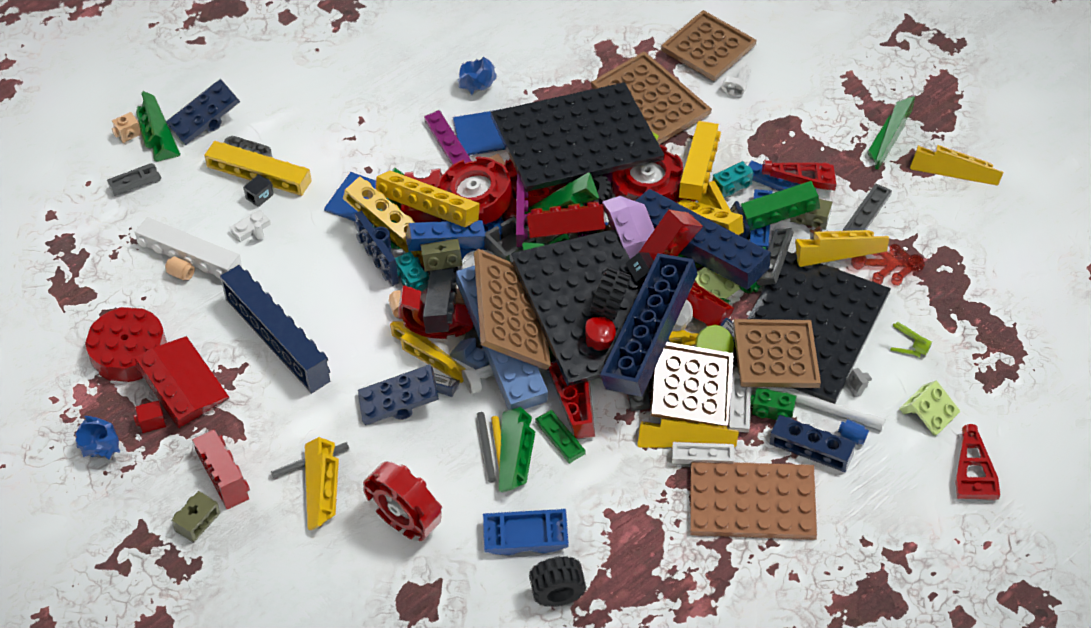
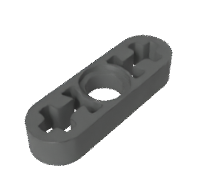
[224,136,272,157]

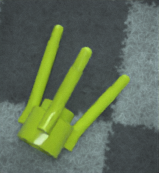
[890,322,932,357]

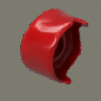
[585,317,616,351]

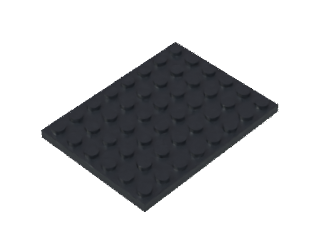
[490,82,665,192]
[510,229,670,386]
[733,251,891,404]

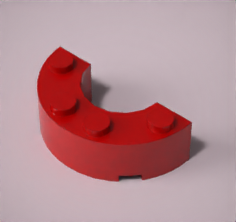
[398,285,473,339]

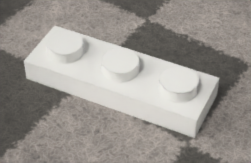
[729,375,751,433]
[672,442,734,464]

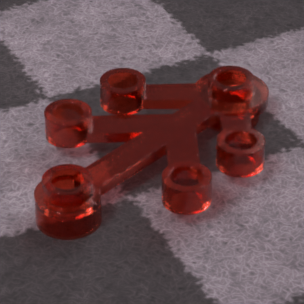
[851,244,925,285]

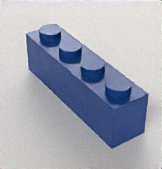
[406,220,485,251]

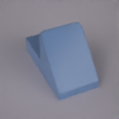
[450,338,489,370]

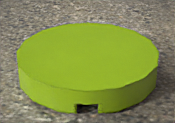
[695,325,734,353]

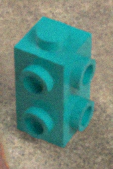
[712,161,754,197]
[395,251,429,292]

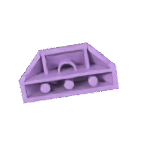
[602,196,655,259]

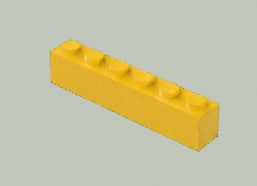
[679,121,721,201]
[204,140,312,196]

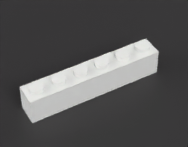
[134,217,242,279]

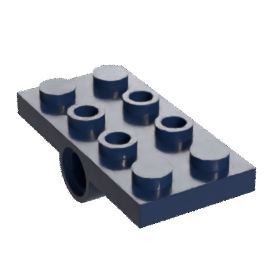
[166,78,241,145]
[354,210,399,286]
[358,364,439,425]

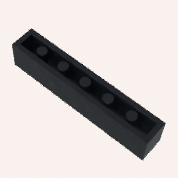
[423,266,460,333]

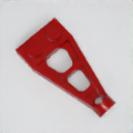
[762,160,837,191]
[955,424,1001,499]

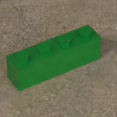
[741,181,820,231]

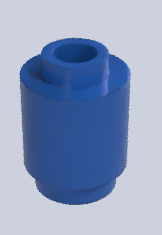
[838,419,869,445]

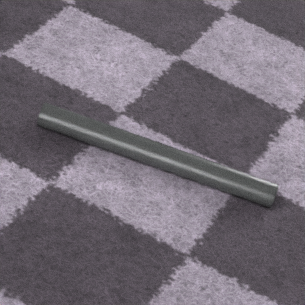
[477,412,496,482]
[271,442,349,479]

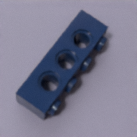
[769,415,856,473]

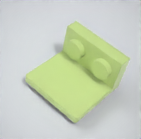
[695,267,740,299]
[899,380,960,435]

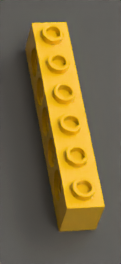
[376,170,480,227]
[343,177,424,268]

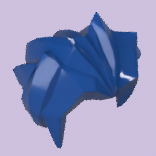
[457,56,497,95]
[75,416,120,460]

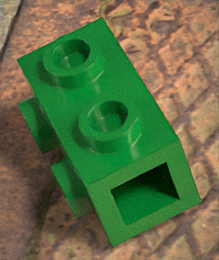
[750,388,797,420]

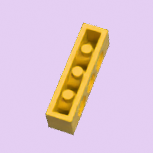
[678,199,744,235]

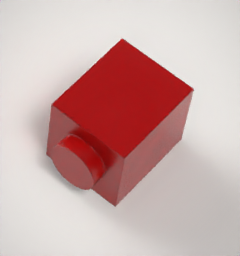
[133,400,166,433]

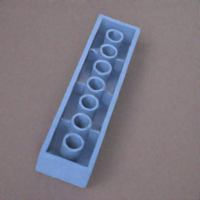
[456,265,548,410]

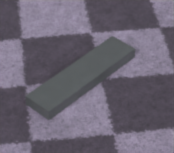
[842,183,892,231]
[757,228,794,286]

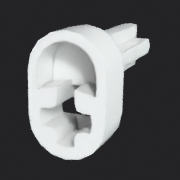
[721,65,752,96]
[462,365,494,394]

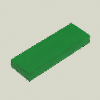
[535,409,586,464]

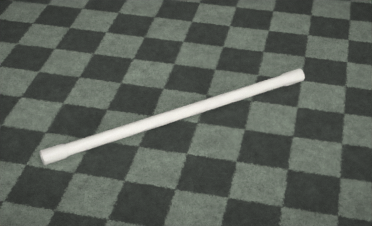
[732,371,886,430]

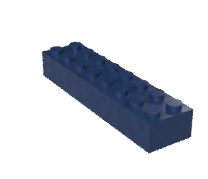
[635,189,771,290]
[600,253,698,397]
[220,265,331,394]

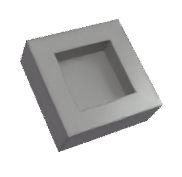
[846,368,872,397]

